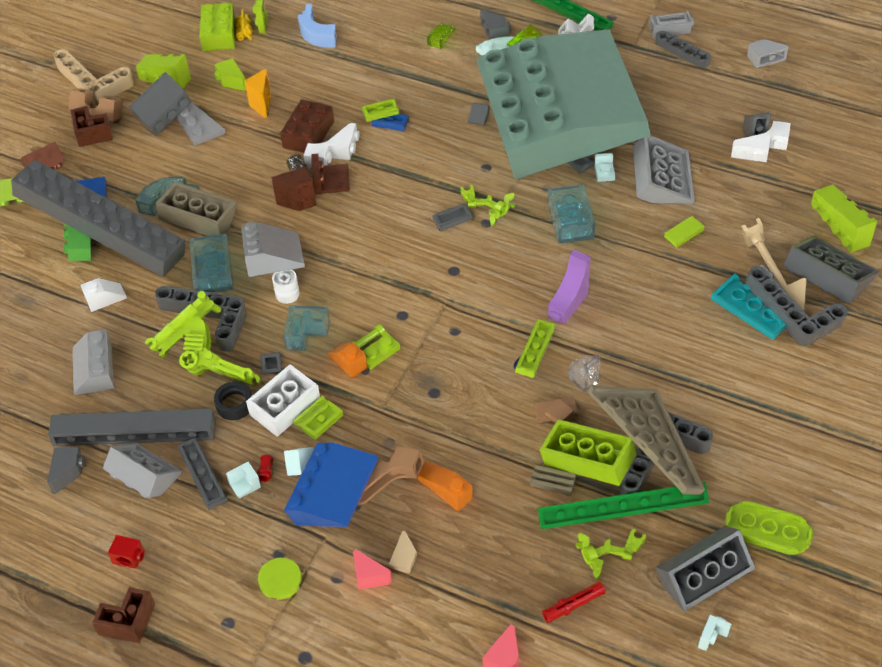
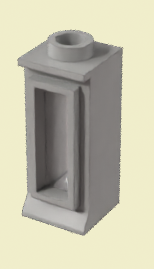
[649,10,694,38]

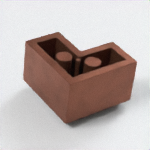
[70,106,113,147]
[92,587,155,643]

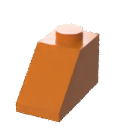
[327,342,367,378]

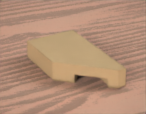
[389,531,417,574]

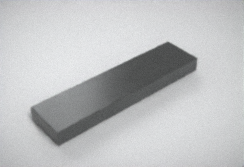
[177,437,228,510]

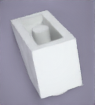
[80,278,127,312]

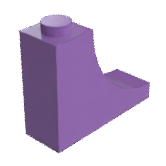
[548,250,591,325]

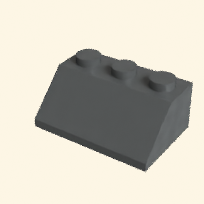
[129,72,192,136]

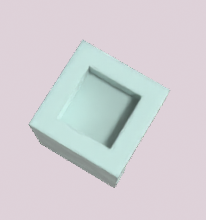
[284,447,313,476]
[226,462,261,498]

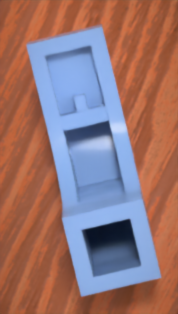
[298,4,337,48]

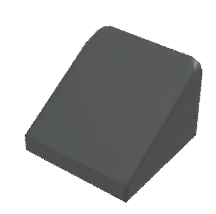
[468,102,489,126]
[260,352,282,374]

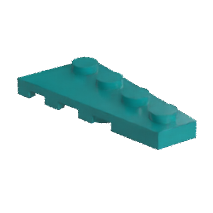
[711,273,786,340]

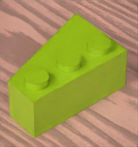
[136,54,191,89]

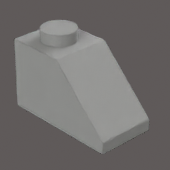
[747,39,789,68]

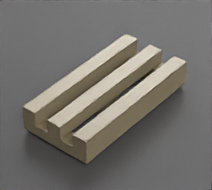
[530,465,576,495]

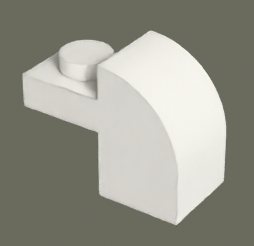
[558,14,594,34]

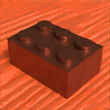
[280,99,334,153]

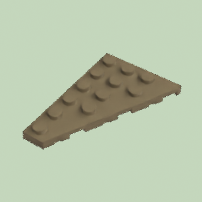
[588,385,705,495]

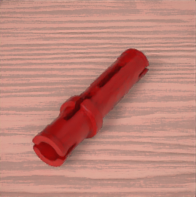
[542,581,606,624]

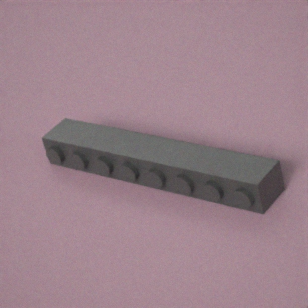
[48,408,216,446]

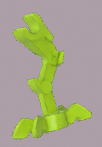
[460,184,515,226]
[575,529,646,579]

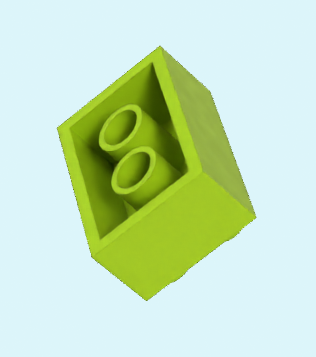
[200,3,236,51]

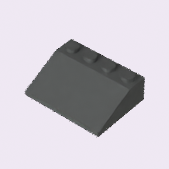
[783,236,880,303]

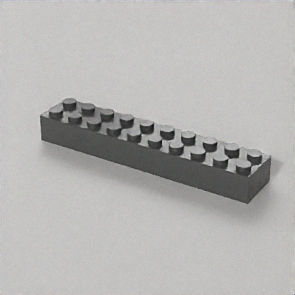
[11,160,185,277]

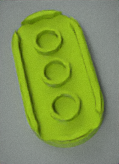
[725,501,813,555]

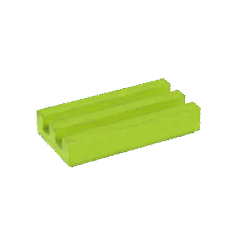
[362,99,399,122]

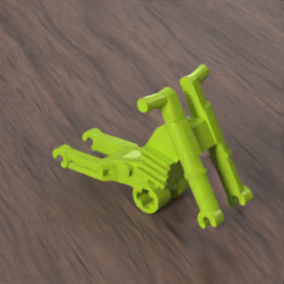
[145,291,262,386]

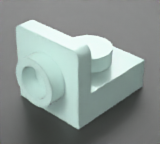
[594,153,615,182]
[698,615,731,651]

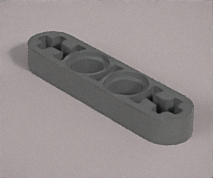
[655,31,711,68]

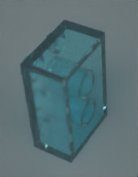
[547,184,595,244]
[190,233,234,293]

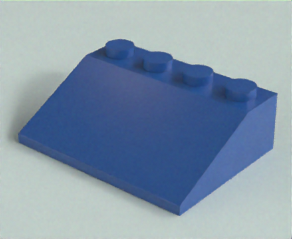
[284,443,379,527]

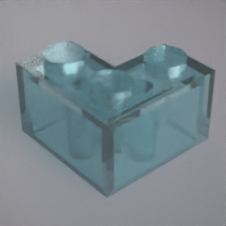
[283,305,330,351]

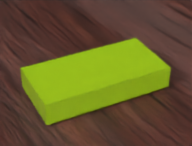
[664,216,705,248]

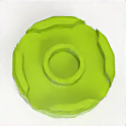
[258,558,302,600]

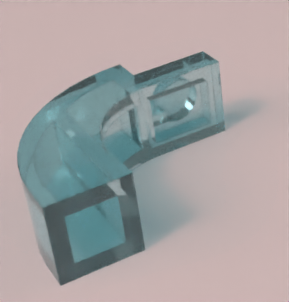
[135,177,200,216]

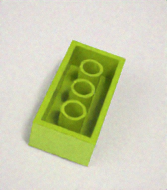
[540,419,637,486]

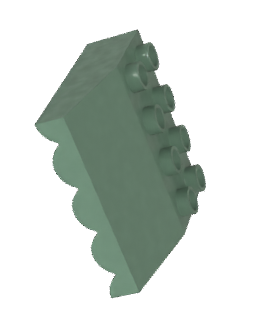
[476,29,651,179]

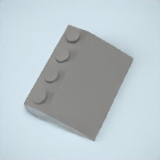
[632,136,695,204]
[241,222,305,277]

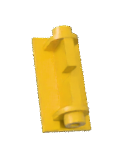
[235,9,253,41]

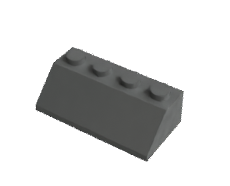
[655,526,755,611]

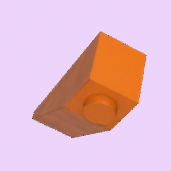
[417,461,473,512]

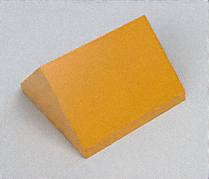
[245,69,271,118]

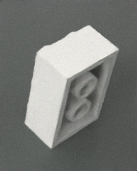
[246,365,320,437]

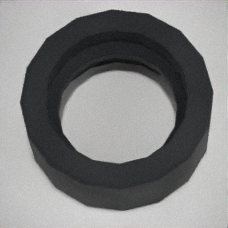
[214,381,252,421]

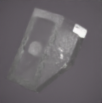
[568,355,601,392]

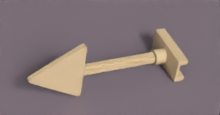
[742,218,806,311]

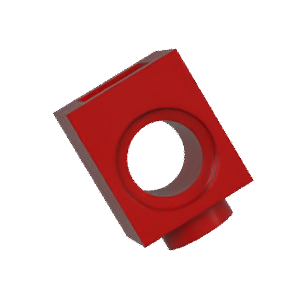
[108,535,145,569]

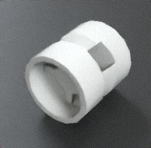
[272,269,300,304]

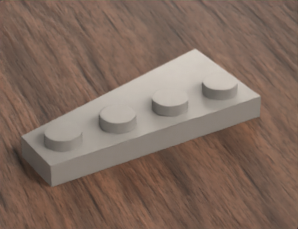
[176,102,226,146]

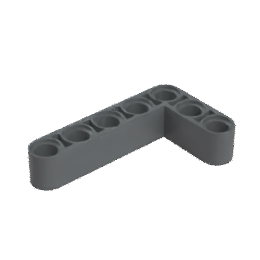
[746,266,847,346]
[155,286,247,351]
[620,412,713,495]

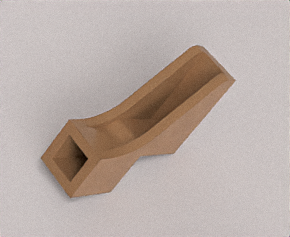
[358,446,424,505]

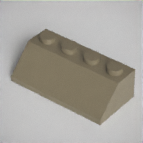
[155,182,237,240]

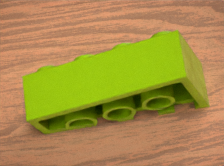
[811,185,877,253]

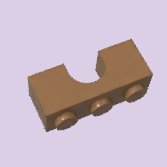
[68,88,123,123]

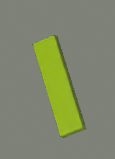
[515,319,556,378]

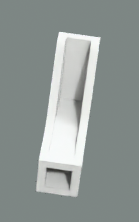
[731,121,791,162]
[304,123,360,169]

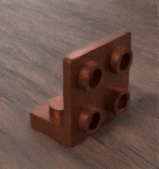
[311,154,350,194]

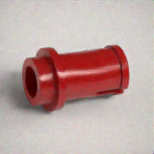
[256,455,274,482]

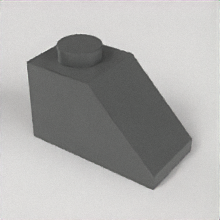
[480,10,511,40]
[743,112,771,137]
[47,447,85,494]

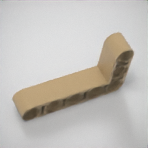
[54,49,134,104]

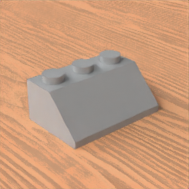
[73,329,114,395]
[103,443,182,498]

